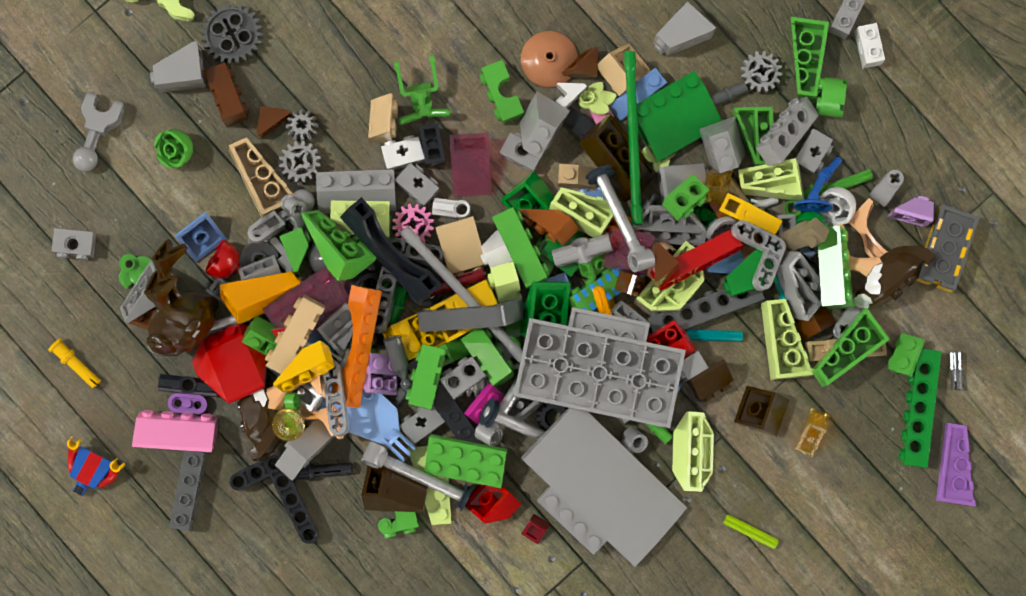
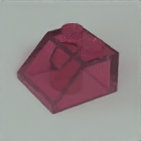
[603,229,655,276]

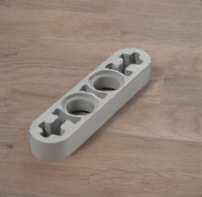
[322,360,349,437]

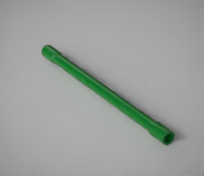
[624,51,643,226]

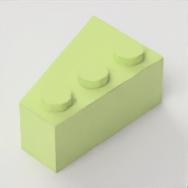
[738,158,805,201]
[488,262,523,304]

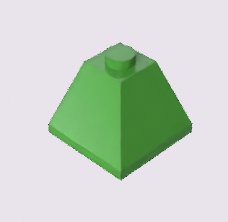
[279,228,311,277]

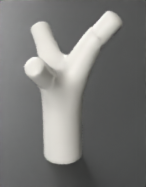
[750,198,779,210]

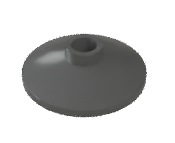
[240,241,279,268]

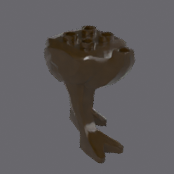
[144,239,219,355]

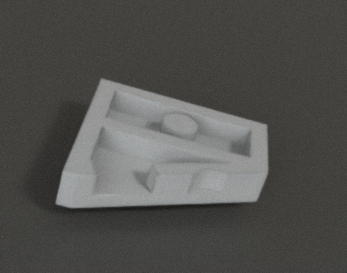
[316,302,353,357]

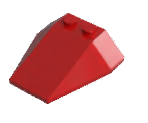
[192,324,267,404]

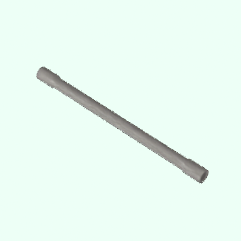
[400,226,523,363]

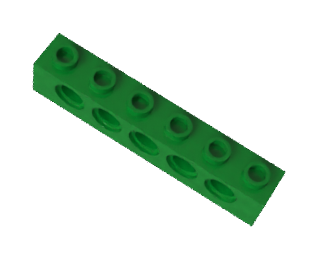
[898,349,942,469]

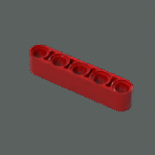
[650,230,744,290]

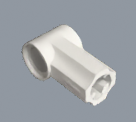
[432,198,472,220]

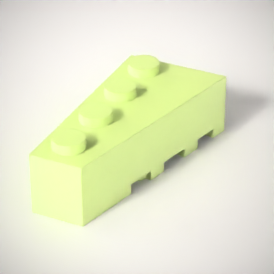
[761,299,813,380]

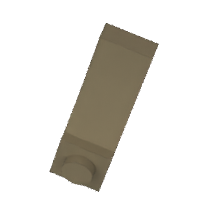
[778,218,830,251]

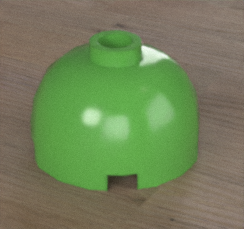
[154,129,194,168]

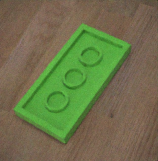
[424,434,508,488]

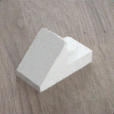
[555,83,587,109]

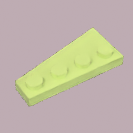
[407,446,452,525]

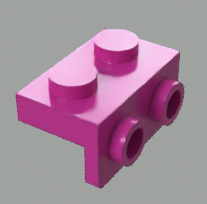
[464,383,505,425]

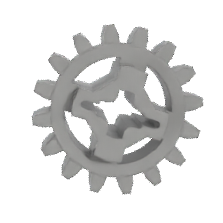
[740,51,782,93]
[279,141,321,183]

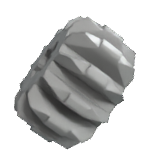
[286,109,319,142]

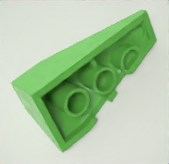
[301,210,376,281]

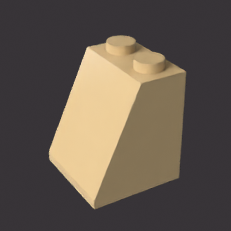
[435,216,487,277]

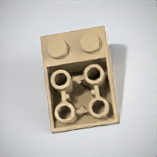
[368,93,398,143]

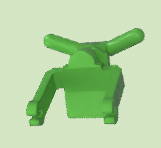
[394,55,451,125]

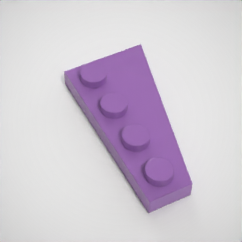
[936,423,976,507]

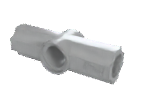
[552,234,613,267]

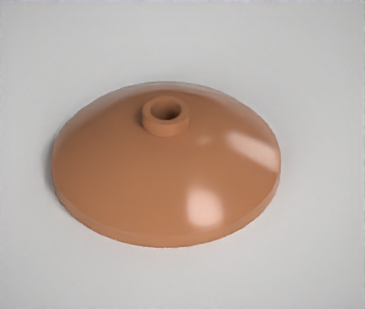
[521,31,578,88]

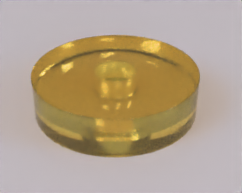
[272,408,305,441]

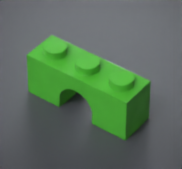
[479,60,524,125]

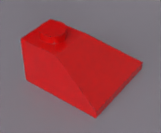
[465,484,521,524]

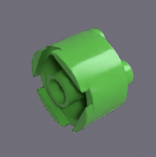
[816,77,847,118]

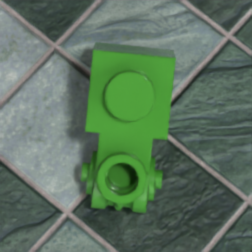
[378,511,419,538]

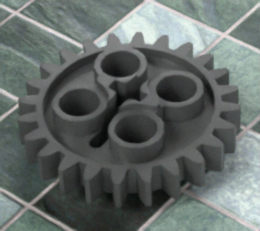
[200,2,263,65]

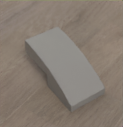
[269,236,294,274]

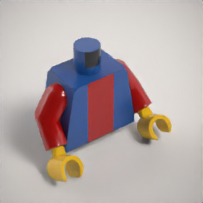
[67,436,125,496]

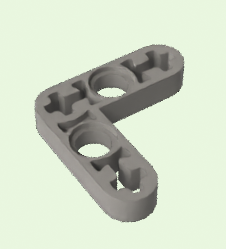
[731,220,786,291]

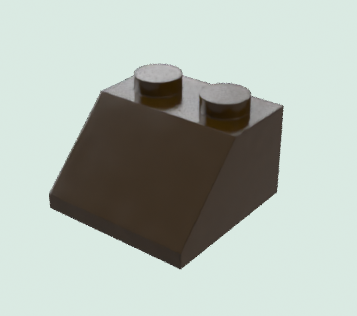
[687,359,734,402]
[734,386,789,437]

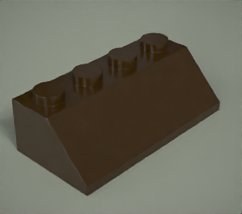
[579,114,656,202]

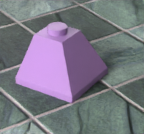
[887,196,934,227]

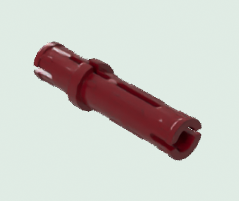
[430,268,486,297]

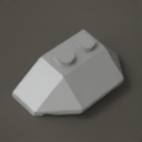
[630,205,707,246]

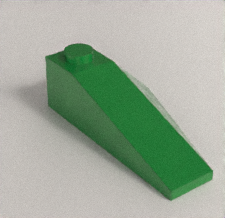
[500,171,554,237]

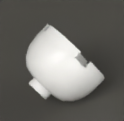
[819,187,856,226]

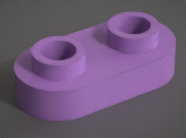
[168,393,208,415]

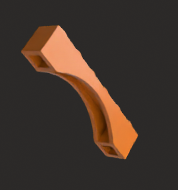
[331,285,382,408]

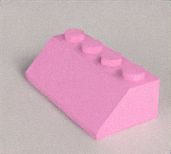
[132,410,218,452]

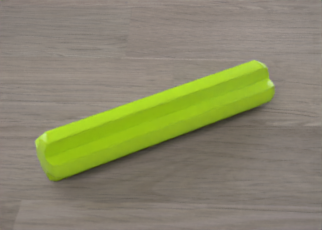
[723,515,779,549]

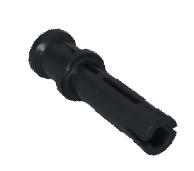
[293,462,352,482]

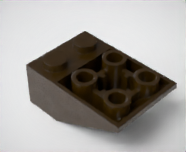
[361,466,428,512]

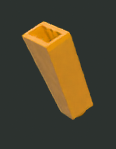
[219,271,303,324]

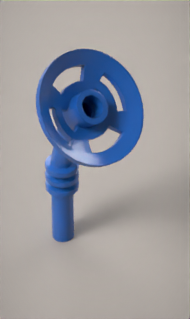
[793,157,842,212]

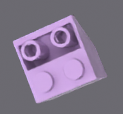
[363,353,397,396]

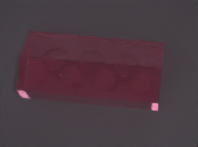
[263,266,349,331]

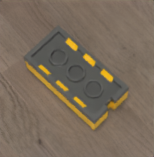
[916,204,979,293]

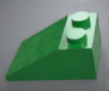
[521,282,571,338]

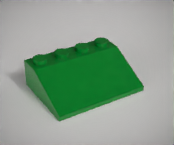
[627,70,722,163]

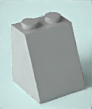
[653,2,716,56]
[150,41,206,93]
[520,92,570,159]
[699,116,746,173]
[657,163,713,206]

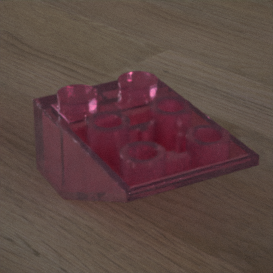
[450,133,492,196]

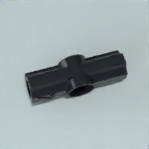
[158,374,218,397]

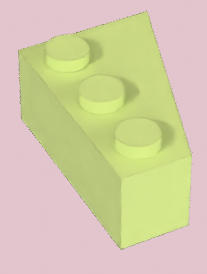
[549,187,621,238]
[330,200,390,240]

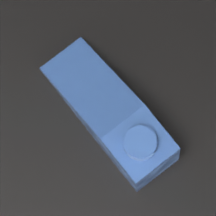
[609,68,667,121]

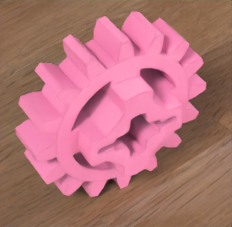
[392,204,434,243]

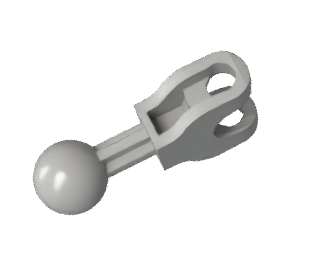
[73,92,125,172]
[248,189,315,244]

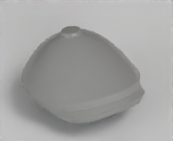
[706,216,737,240]

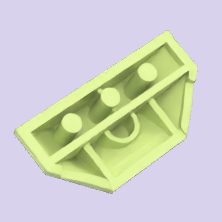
[636,241,704,311]
[672,411,714,492]

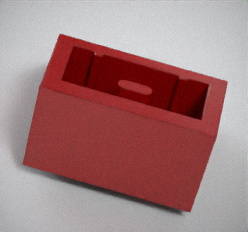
[646,320,696,359]

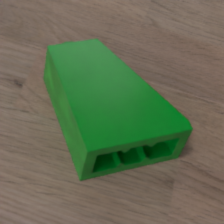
[723,249,777,298]

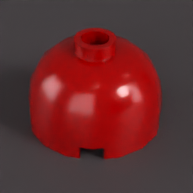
[205,240,241,279]

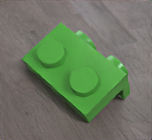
[888,333,925,377]

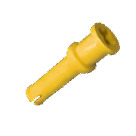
[48,338,101,389]

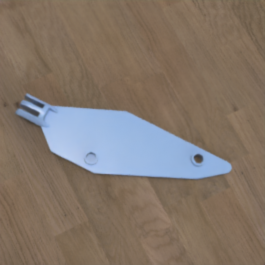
[267,361,416,462]

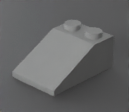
[120,260,176,323]

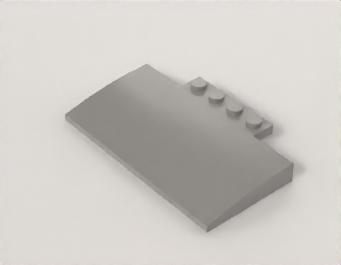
[514,307,686,428]
[521,408,687,567]

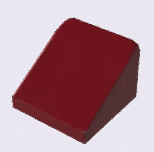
[521,514,550,544]

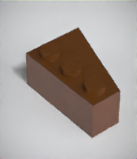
[203,62,249,127]

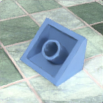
[175,212,227,263]

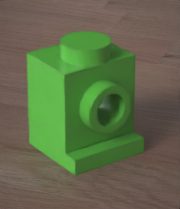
[577,253,609,280]

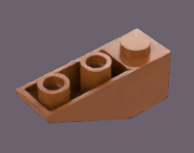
[519,209,579,246]

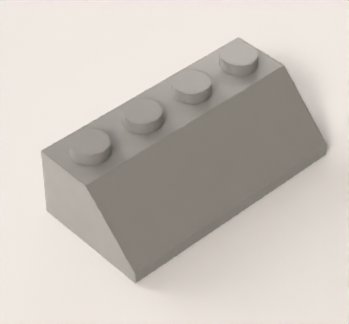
[316,169,396,214]

